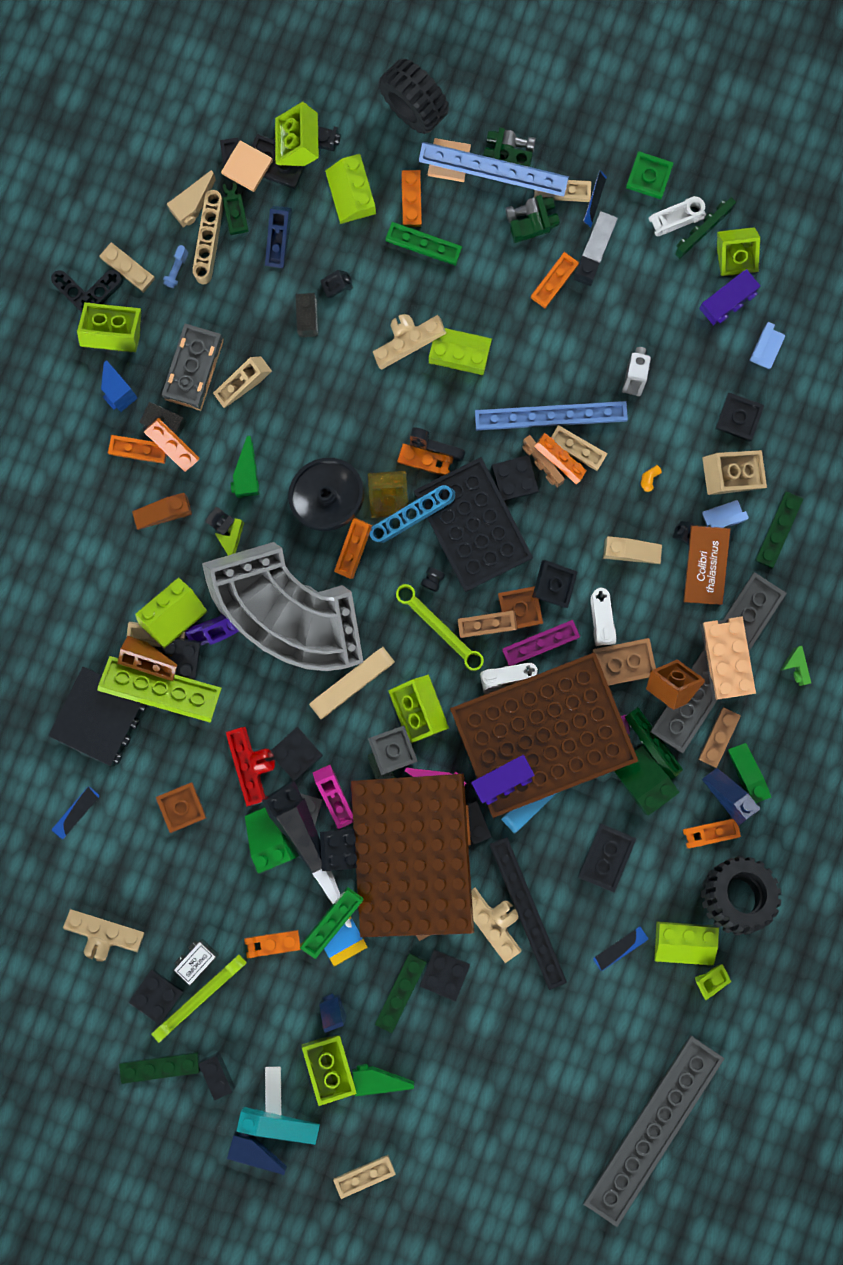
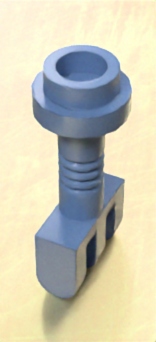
[163,245,188,288]

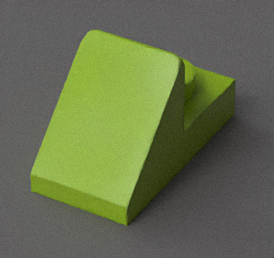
[215,518,244,555]
[695,964,731,1000]

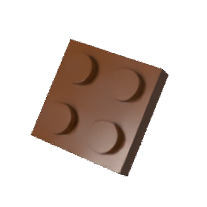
[498,586,543,629]
[156,782,207,833]

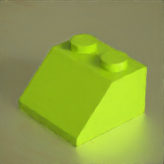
[717,227,760,276]

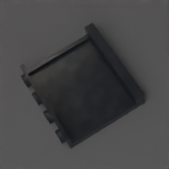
[48,666,148,766]

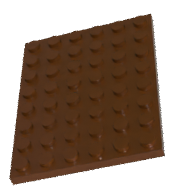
[450,652,638,818]
[351,774,474,937]

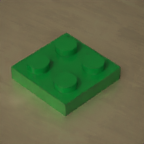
[626,151,673,199]

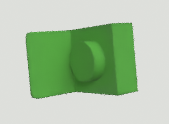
[780,646,811,686]

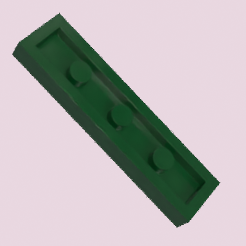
[675,197,736,259]
[755,491,803,569]
[625,707,683,780]
[375,953,427,1033]
[119,1052,200,1084]

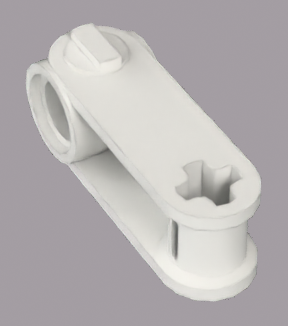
[649,196,706,236]
[590,588,616,646]
[480,663,538,694]

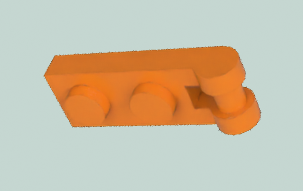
[397,444,454,476]
[683,818,741,849]
[244,930,301,958]

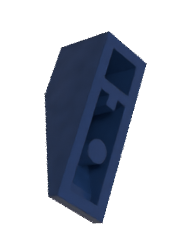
[265,206,292,268]
[702,768,760,826]
[319,993,347,1033]
[227,1131,287,1175]

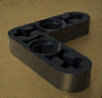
[51,270,123,313]
[410,427,466,461]

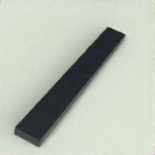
[489,837,567,990]

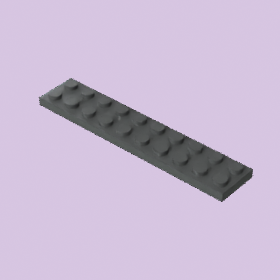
[650,572,787,753]
[583,1035,725,1227]

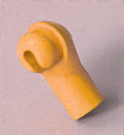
[641,465,662,492]

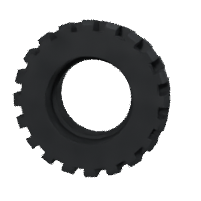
[378,58,449,134]
[701,856,782,935]

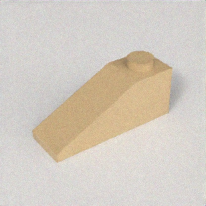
[167,170,216,227]
[213,356,272,408]
[603,536,662,564]

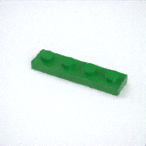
[386,222,462,266]
[300,887,363,959]

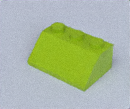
[275,101,319,166]
[325,154,376,224]
[77,303,141,352]
[429,328,492,375]
[135,577,207,649]
[388,674,449,743]
[654,922,719,965]
[302,1035,357,1106]

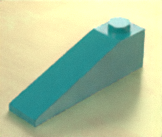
[236,1107,320,1145]

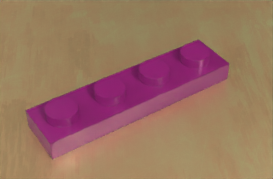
[502,620,580,666]

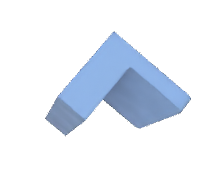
[749,322,785,369]
[702,500,748,528]

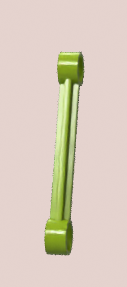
[396,584,484,671]
[151,954,247,1043]

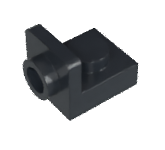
[318,126,341,151]
[320,270,353,298]
[205,507,235,535]
[672,521,696,545]

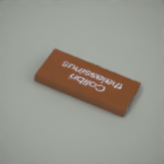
[683,525,730,605]

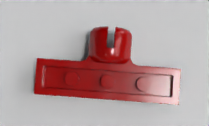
[226,726,275,807]

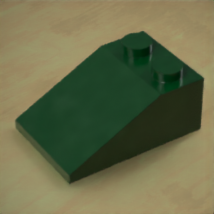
[614,745,680,816]

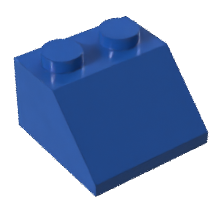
[101,360,138,412]

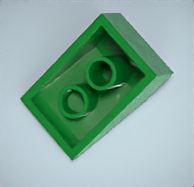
[245,808,299,874]

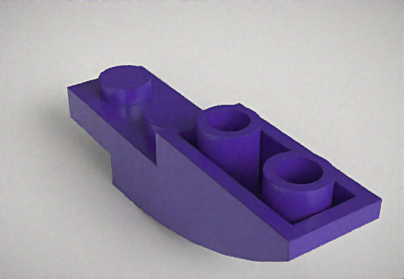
[185,613,239,645]

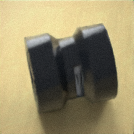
[420,567,445,592]

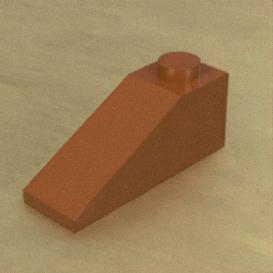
[132,493,192,530]
[117,636,177,681]

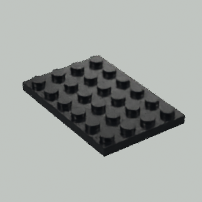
[413,457,533,592]

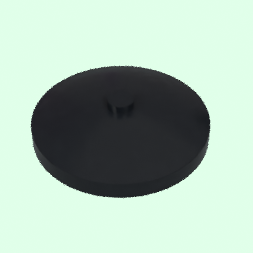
[288,458,365,531]

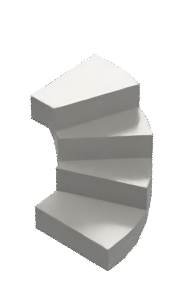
[202,542,363,671]

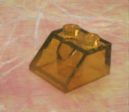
[368,471,408,518]

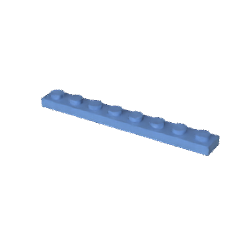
[419,142,569,197]
[475,401,628,431]

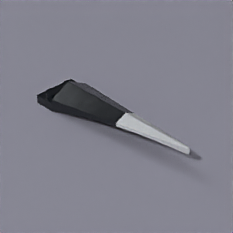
[262,781,352,927]

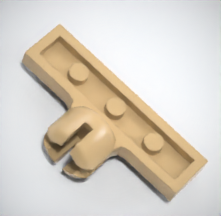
[373,314,446,370]
[471,888,522,963]
[63,909,144,961]

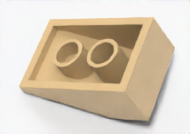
[702,450,767,495]

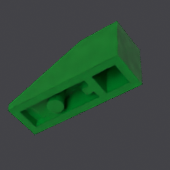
[230,436,260,498]
[728,743,771,803]
[352,1064,414,1096]

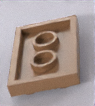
[592,638,656,686]

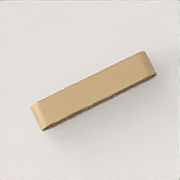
[193,190,224,284]
[309,647,395,719]

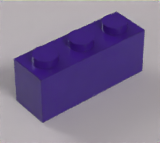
[699,269,761,325]
[471,755,535,805]

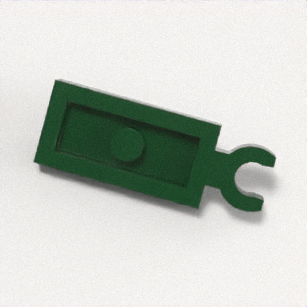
[222,182,249,235]

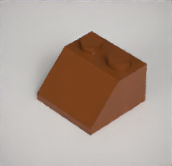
[646,660,705,710]

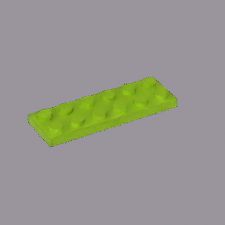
[97,656,221,723]

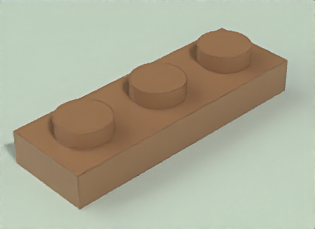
[523,435,565,487]
[458,611,517,638]
[698,707,741,768]

